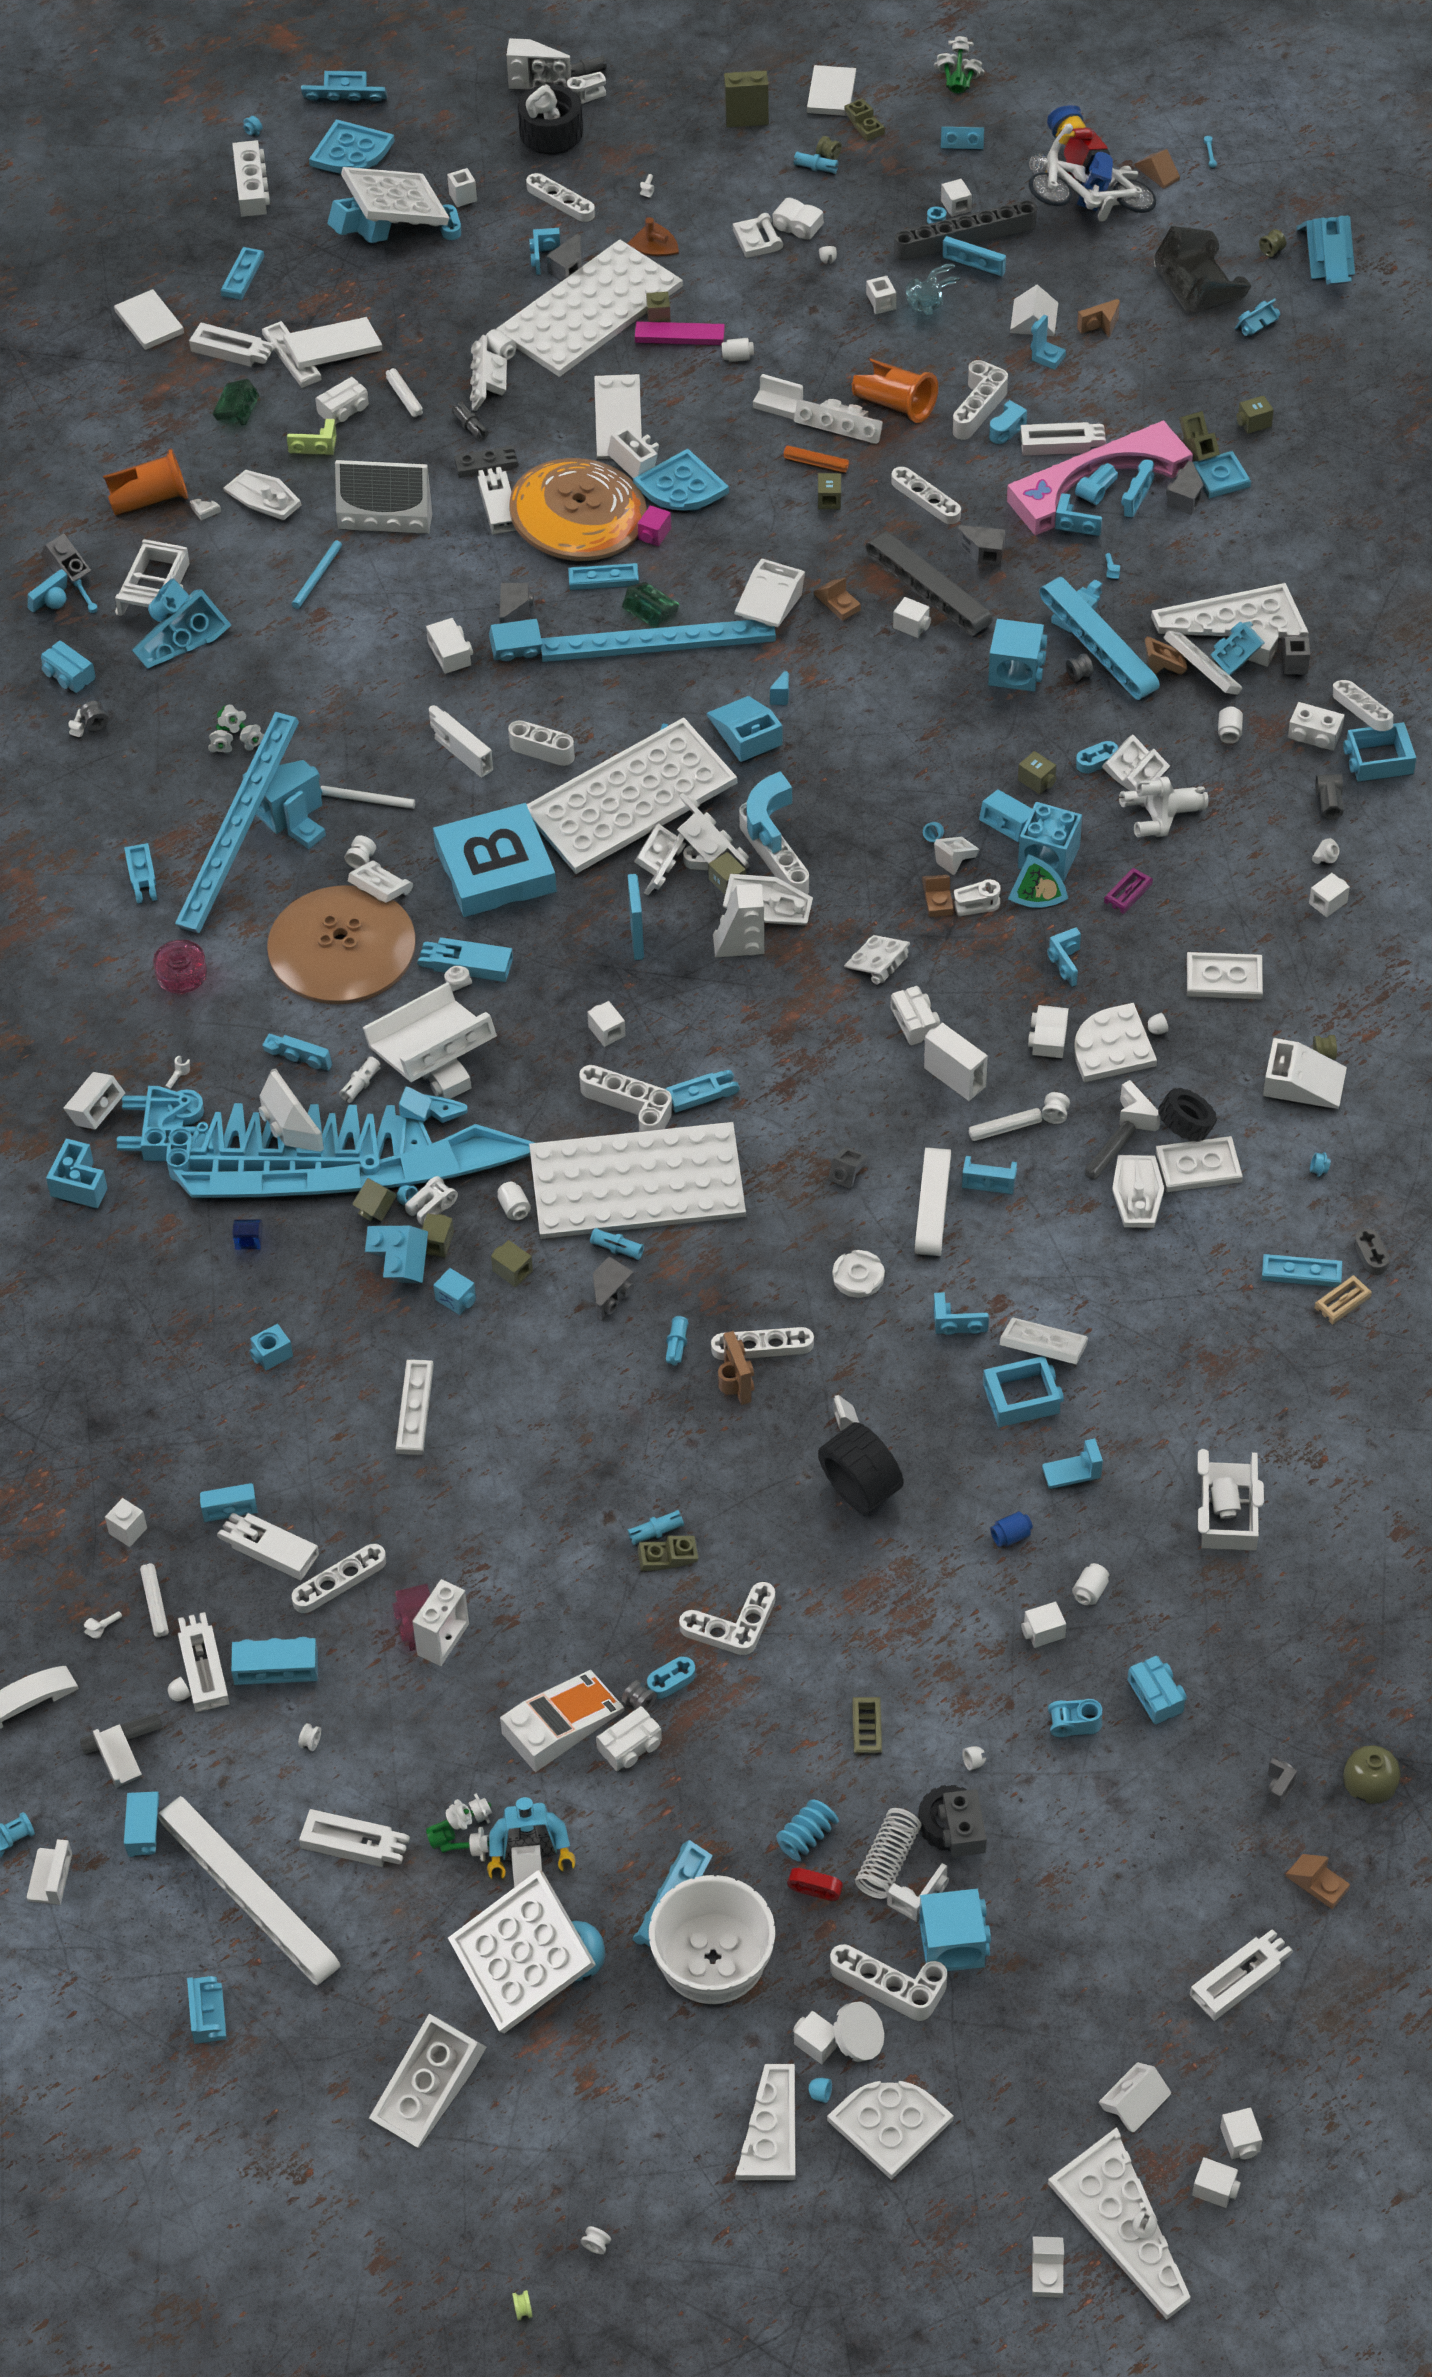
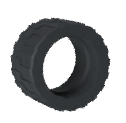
[518,84,583,153]
[818,1422,904,1514]

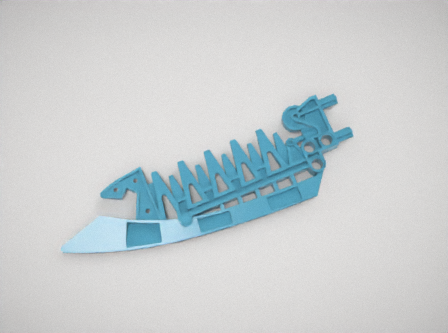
[117,1086,535,1198]

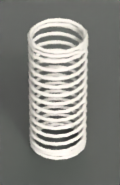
[855,1808,921,1899]

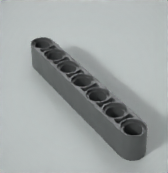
[894,200,1037,260]
[865,531,993,636]

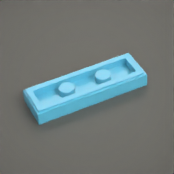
[943,236,1006,276]
[220,247,264,300]
[568,563,639,590]
[1262,1254,1342,1287]

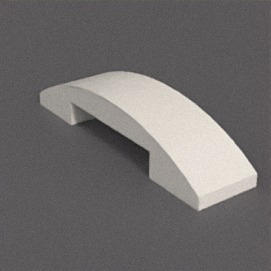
[0,1666,79,1729]

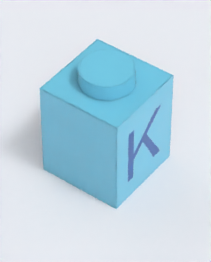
[433,1268,476,1315]

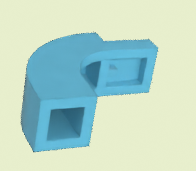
[747,771,792,853]

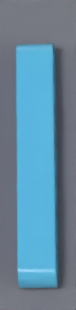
[1039,577,1160,700]

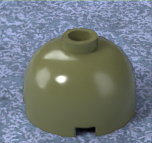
[1343,1745,1401,1804]

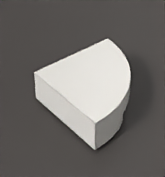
[190,499,221,521]

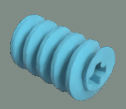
[776,1799,839,1861]

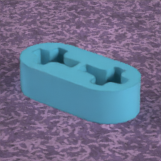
[439,204,461,240]
[1076,741,1118,774]
[647,1657,695,1699]

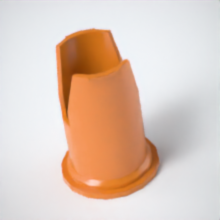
[852,358,938,423]
[103,448,188,516]

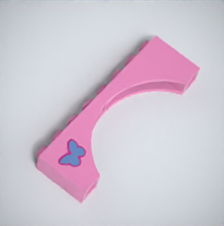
[1007,420,1193,536]

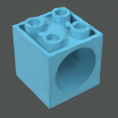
[988,619,1047,692]
[1018,802,1082,881]
[919,1889,991,1971]

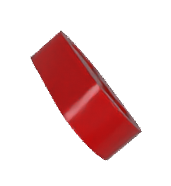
[787,1868,843,1901]

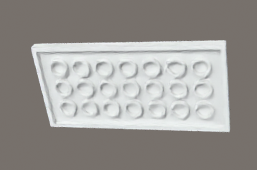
[496,240,683,377]
[527,718,738,874]
[529,1122,746,1239]

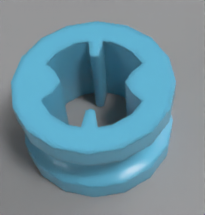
[927,206,947,224]

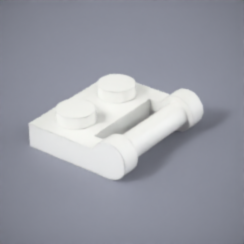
[733,213,783,258]
[348,861,413,903]

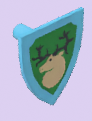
[1008,854,1068,908]

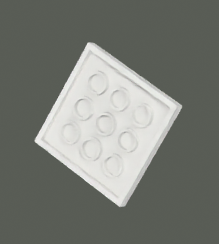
[341,167,449,226]
[448,1870,596,2034]

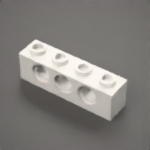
[232,140,270,217]

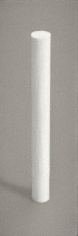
[321,786,415,809]

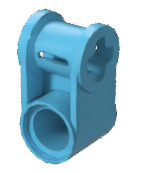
[148,578,190,621]
[1048,1699,1102,1737]

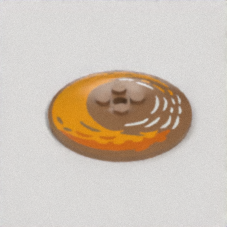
[509,458,647,561]

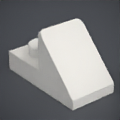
[934,837,980,875]
[1120,1080,1160,1131]
[1032,2237,1064,2298]

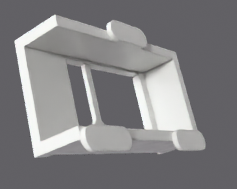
[115,539,190,622]
[1198,1449,1264,1550]

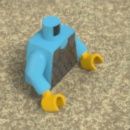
[487,1797,575,1879]

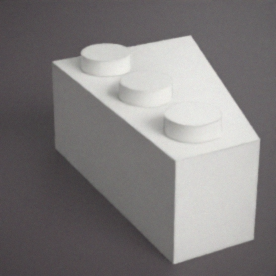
[713,884,764,957]

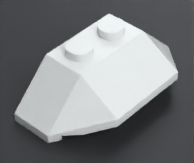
[259,1068,324,1152]

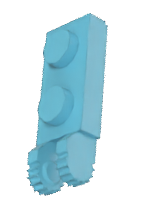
[1121,459,1154,517]
[124,843,157,904]
[666,1070,740,1113]

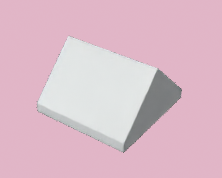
[1010,285,1058,336]

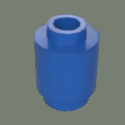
[990,1511,1033,1547]

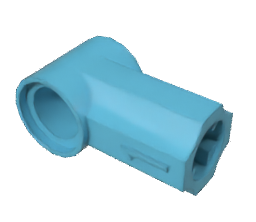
[1075,463,1118,505]

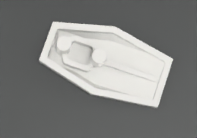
[223,470,302,520]
[723,874,813,926]
[1112,1155,1164,1228]

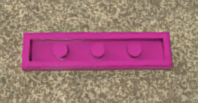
[635,321,725,345]

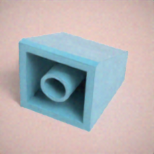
[243,760,322,834]

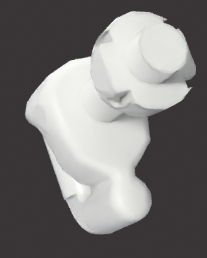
[526,84,561,119]

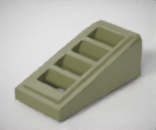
[852,1697,882,1754]

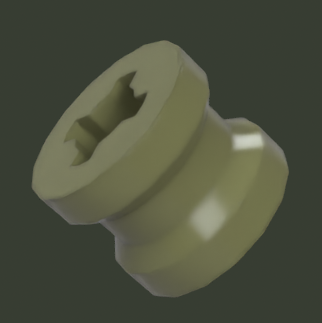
[816,136,842,160]
[1259,229,1287,257]
[1313,1035,1337,1060]

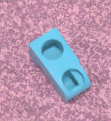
[989,400,1027,444]

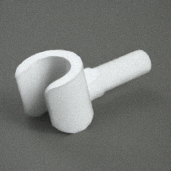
[640,174,654,198]
[68,709,85,737]
[165,1056,190,1090]
[84,1611,122,1639]

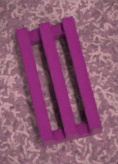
[1104,868,1153,914]

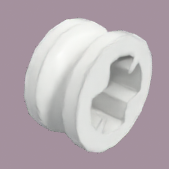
[298,1723,321,1751]
[581,2227,611,2254]

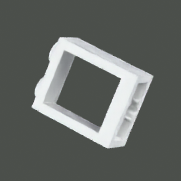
[412,1579,469,1666]

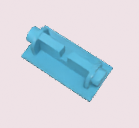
[941,127,984,149]
[1234,298,1280,336]

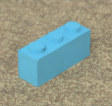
[231,1637,318,1685]

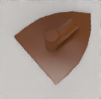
[627,217,679,256]

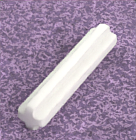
[386,368,423,417]
[969,1108,1042,1141]
[140,1563,169,1637]

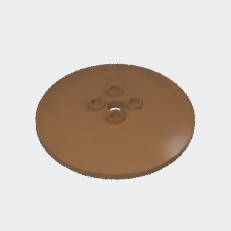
[267,885,416,1004]

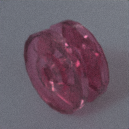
[153,939,207,993]

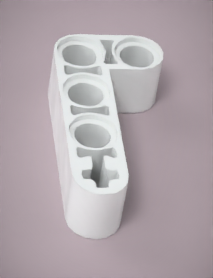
[953,360,1008,440]
[579,1065,672,1132]
[830,1944,947,2021]

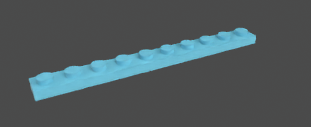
[541,620,776,662]
[175,712,299,934]

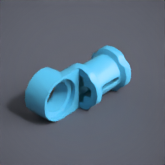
[0,1812,35,1858]

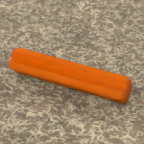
[784,445,849,473]

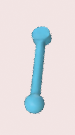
[1204,136,1217,168]
[73,579,98,613]

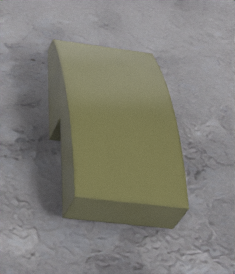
[844,99,885,141]
[637,1536,698,1571]

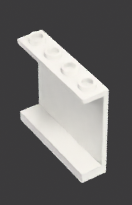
[363,982,497,1082]

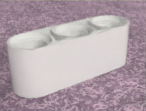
[508,720,575,766]

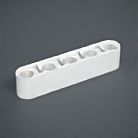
[739,802,809,895]
[915,1148,951,1256]

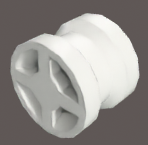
[1042,1092,1070,1124]

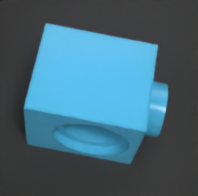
[249,1323,293,1371]

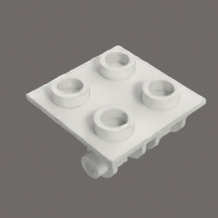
[844,935,910,985]

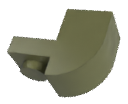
[1179,411,1220,461]

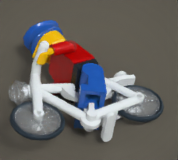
[1029,105,1156,221]

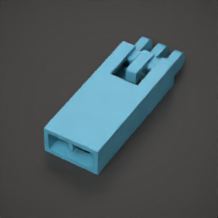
[417,937,513,982]

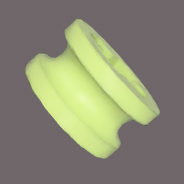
[512,2290,532,2321]

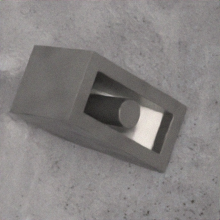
[499,583,534,624]

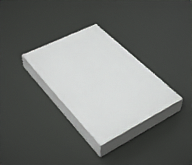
[807,65,856,116]
[114,289,184,350]
[1187,952,1263,999]
[1156,1136,1243,1192]
[999,1318,1088,1364]

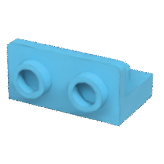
[1211,621,1265,675]

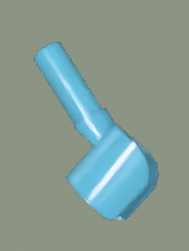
[1105,553,1120,579]

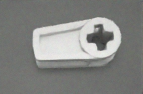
[567,72,606,104]
[954,879,1000,916]
[405,1176,458,1226]

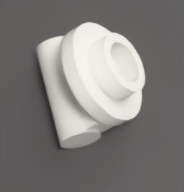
[1312,838,1339,864]
[444,966,472,992]

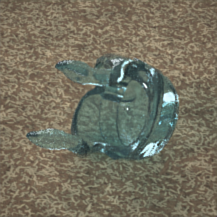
[905,264,960,316]

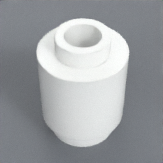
[486,329,516,360]
[722,338,754,362]
[1218,707,1243,743]
[497,1182,531,1220]
[1210,1477,1241,1519]
[1072,1563,1109,1605]

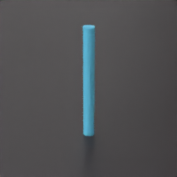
[292,540,342,609]

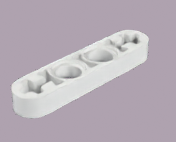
[526,173,595,222]
[891,467,961,524]
[1333,680,1393,731]
[711,1327,814,1360]
[292,1544,386,1613]

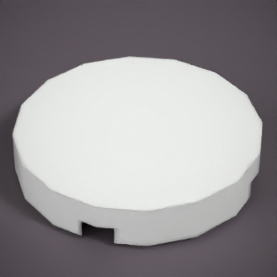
[832,1250,885,1298]
[833,2002,884,2062]

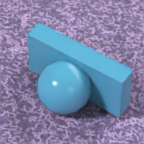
[28,569,67,613]

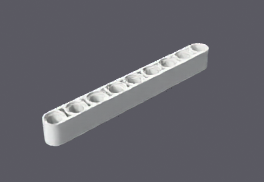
[158,1796,341,1986]

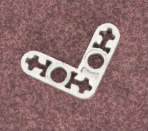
[679,1582,775,1655]

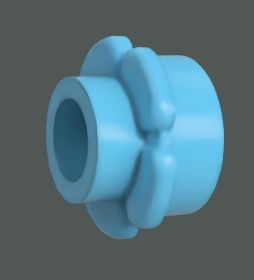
[243,116,263,136]
[1310,1152,1331,1177]

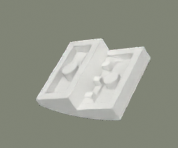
[1102,734,1170,791]

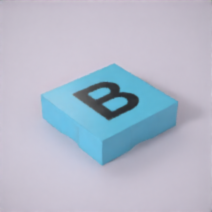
[433,803,557,917]

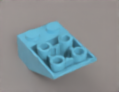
[707,696,783,762]

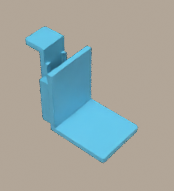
[1297,215,1355,285]

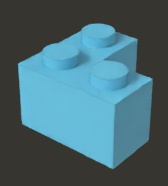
[327,197,392,243]
[46,1139,108,1208]
[365,1226,428,1283]

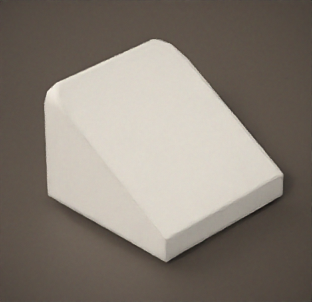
[834,1395,859,1431]

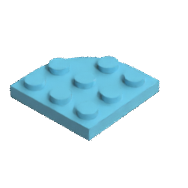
[309,119,395,174]
[633,449,729,510]

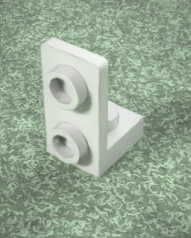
[887,1863,949,1922]

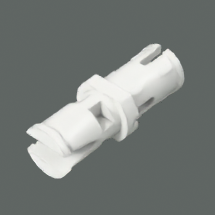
[339,1057,381,1103]

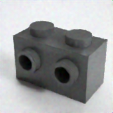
[938,1789,987,1857]

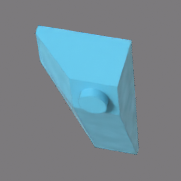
[132,589,231,668]

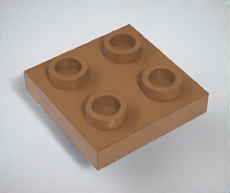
[718,1331,755,1405]

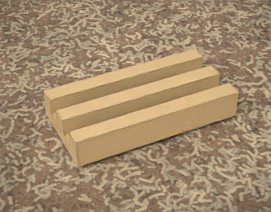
[1314,1275,1372,1325]

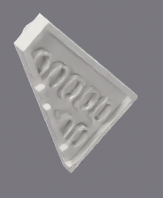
[1151,583,1309,638]
[1048,2127,1191,2320]

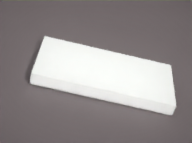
[283,317,382,368]

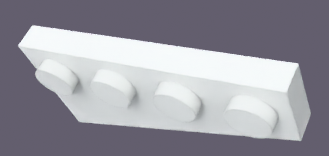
[735,2064,795,2180]

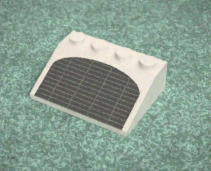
[335,460,432,534]

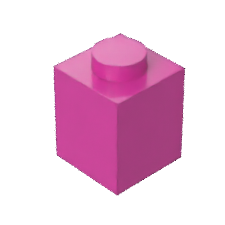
[638,505,671,546]

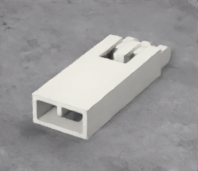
[189,323,275,367]
[1020,422,1106,456]
[478,467,516,535]
[429,705,493,778]
[217,1513,319,1580]
[178,1612,230,1712]
[299,1809,410,1867]
[1190,1930,1293,2021]

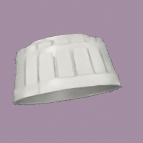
[649,1875,775,2004]

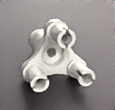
[1119,776,1208,837]

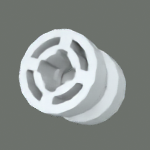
[344,836,376,869]

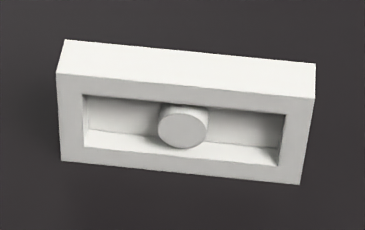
[753,374,803,420]
[93,1724,142,1788]
[27,1839,72,1905]
[1099,2062,1171,2132]

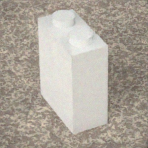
[924,1023,988,1101]

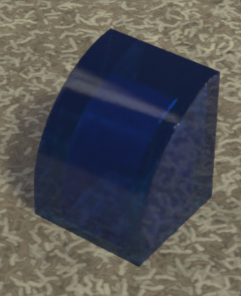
[232,1219,263,1250]

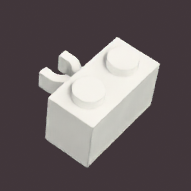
[607,426,659,478]

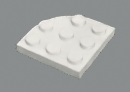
[1074,1003,1157,1082]
[827,2081,954,2180]

